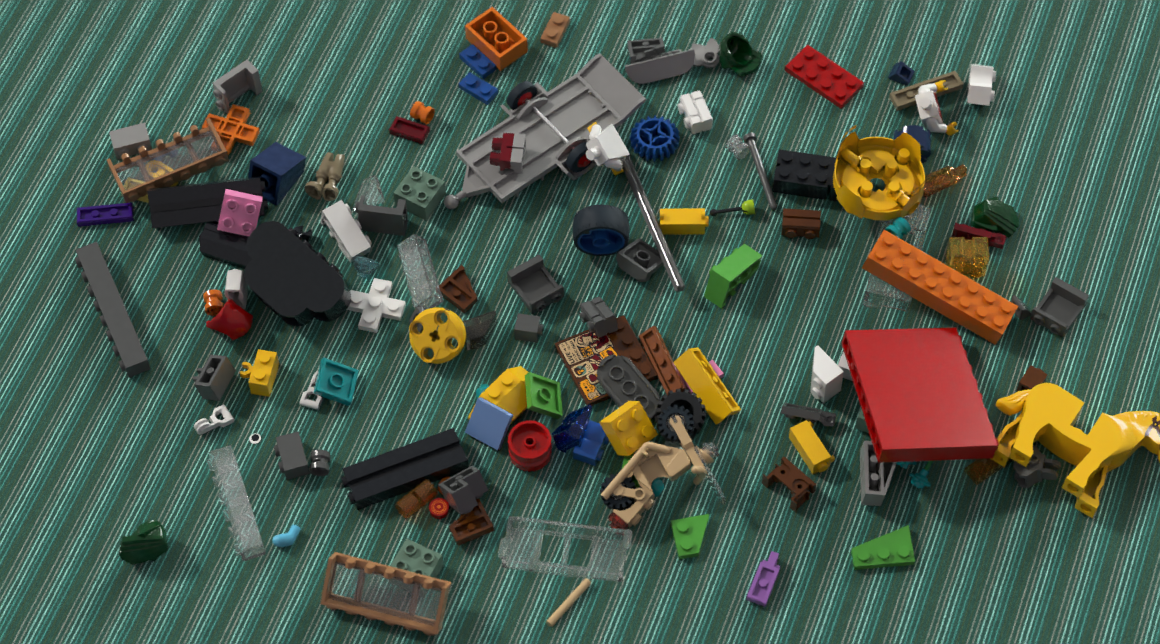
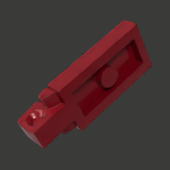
[952,223,1006,249]

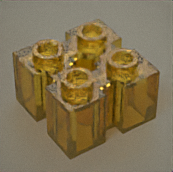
[945,237,989,278]

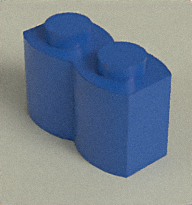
[573,419,610,466]

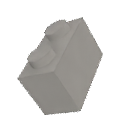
[109,123,152,159]

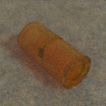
[395,479,438,519]

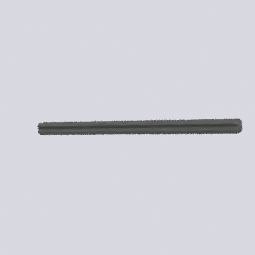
[620,155,685,292]

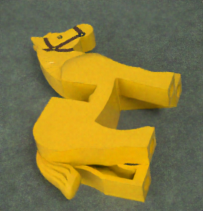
[990,383,1160,518]

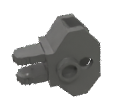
[1013,445,1062,488]

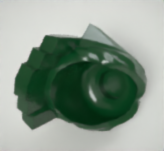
[719,32,762,77]
[971,196,1019,238]
[119,520,168,565]

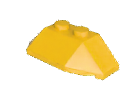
[468,366,529,424]

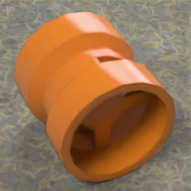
[410,101,435,125]
[203,289,224,316]

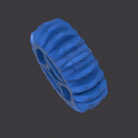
[630,115,680,162]

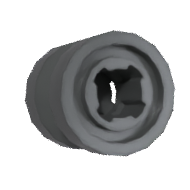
[310,450,331,476]

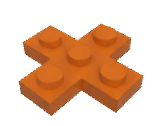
[202,104,260,156]

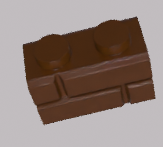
[781,208,821,239]

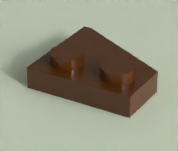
[449,498,494,546]

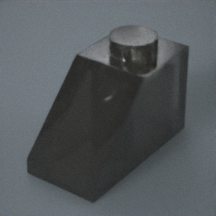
[463,310,497,351]

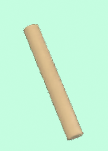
[546,578,591,627]

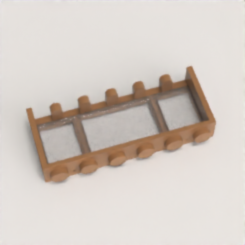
[107,117,229,203]
[320,552,452,635]

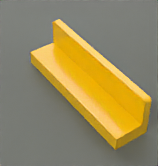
[674,347,741,424]

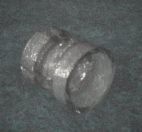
[725,135,751,160]

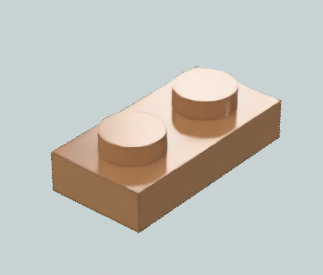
[540,12,570,48]

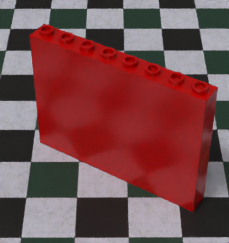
[841,328,999,463]

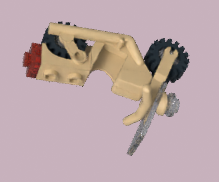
[600,405,726,534]

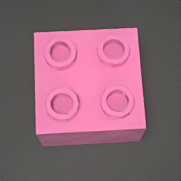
[217,189,263,236]

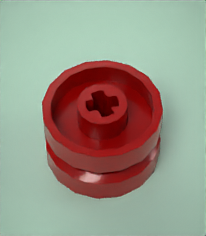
[508,420,552,471]

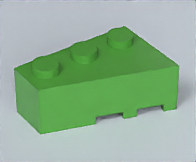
[703,244,762,309]

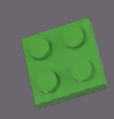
[525,372,563,419]

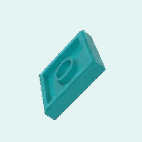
[313,357,359,406]

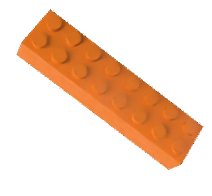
[862,230,1018,345]

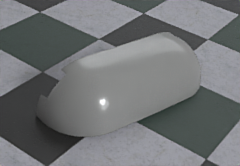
[625,49,695,84]

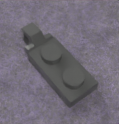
[781,402,836,426]

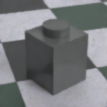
[514,313,544,343]

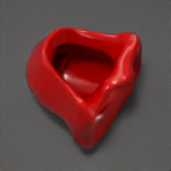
[206,299,253,341]

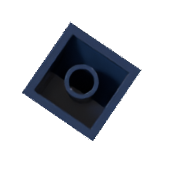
[248,142,306,206]

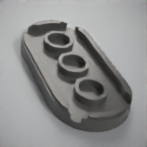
[597,355,660,421]

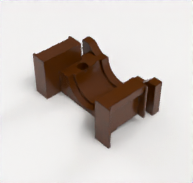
[762,457,816,513]

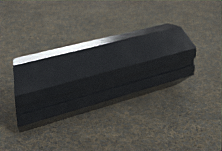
[199,222,252,269]

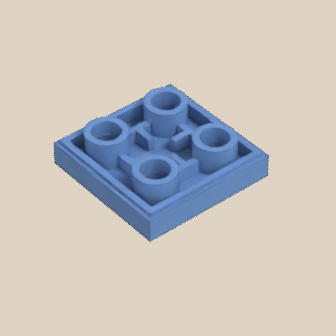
[465,397,513,450]

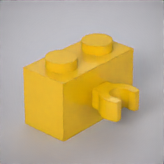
[239,349,279,397]

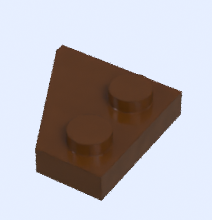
[436,265,477,314]

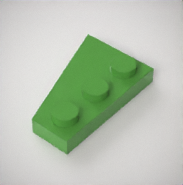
[851,525,915,570]

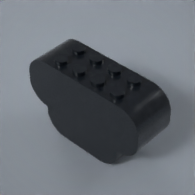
[244,221,351,326]

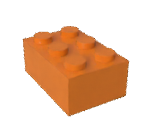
[465,7,528,71]

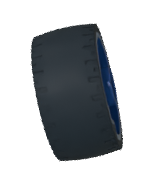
[573,204,629,256]

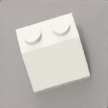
[811,345,844,404]

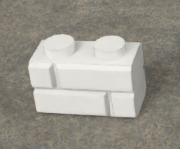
[678,91,713,134]

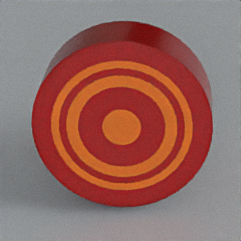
[429,498,449,519]

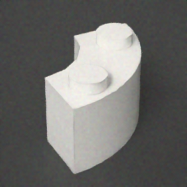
[967,64,996,106]

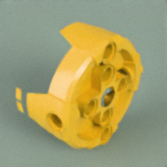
[833,125,925,220]

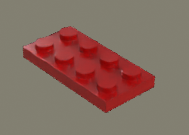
[785,45,864,109]

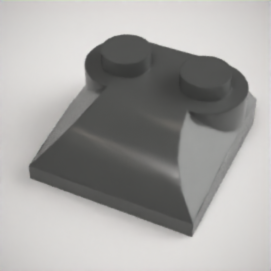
[616,238,664,282]

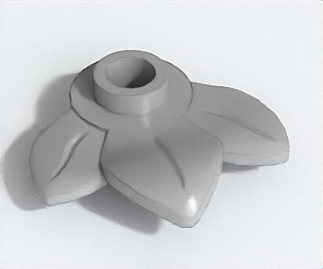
[691,38,719,68]

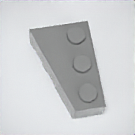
[860,441,896,506]

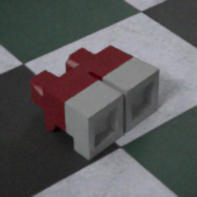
[490,133,526,173]

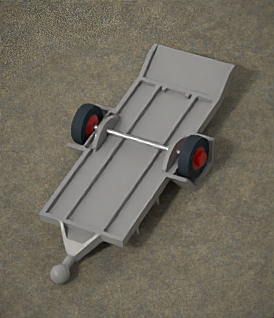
[444,53,647,209]

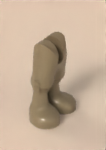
[305,152,345,201]

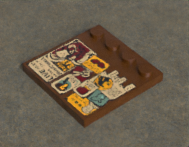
[554,315,657,408]

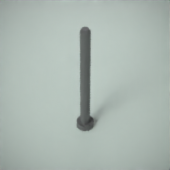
[743,133,777,210]

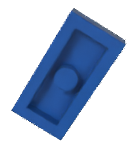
[459,44,496,79]
[458,72,498,105]

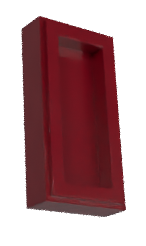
[389,116,430,144]

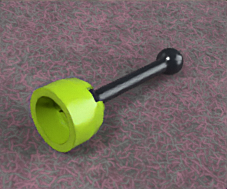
[710,199,755,216]

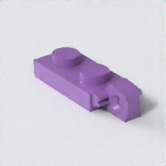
[746,551,780,607]

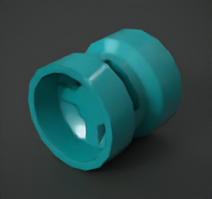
[885,217,911,239]

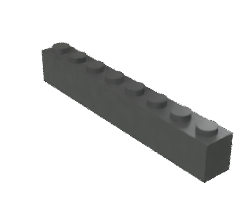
[75,242,150,378]

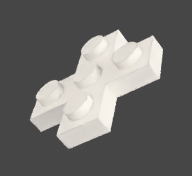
[346,278,406,333]

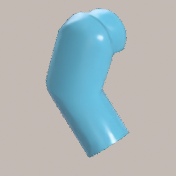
[272,525,301,547]

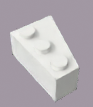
[320,200,372,263]

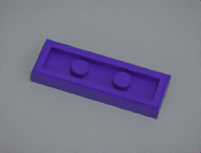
[77,202,134,227]

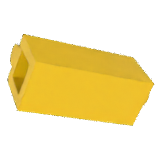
[660,208,709,235]
[789,420,836,474]

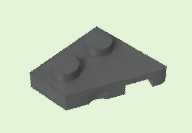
[627,38,665,63]

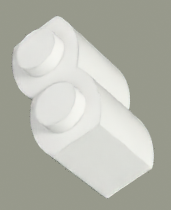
[224,269,248,310]

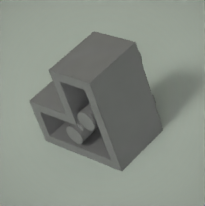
[438,465,488,514]

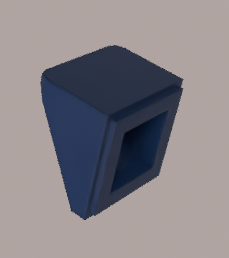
[888,61,915,86]

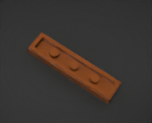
[639,325,687,395]

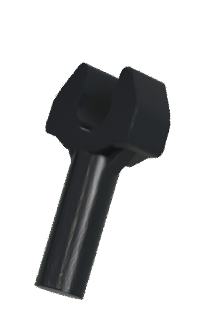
[294,226,312,242]

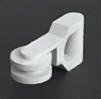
[300,371,322,410]
[194,405,234,434]

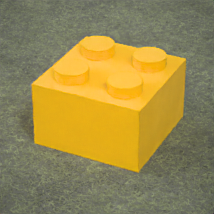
[599,401,658,456]

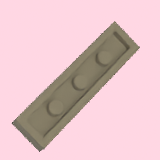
[889,71,963,111]

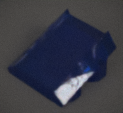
[551,404,592,453]

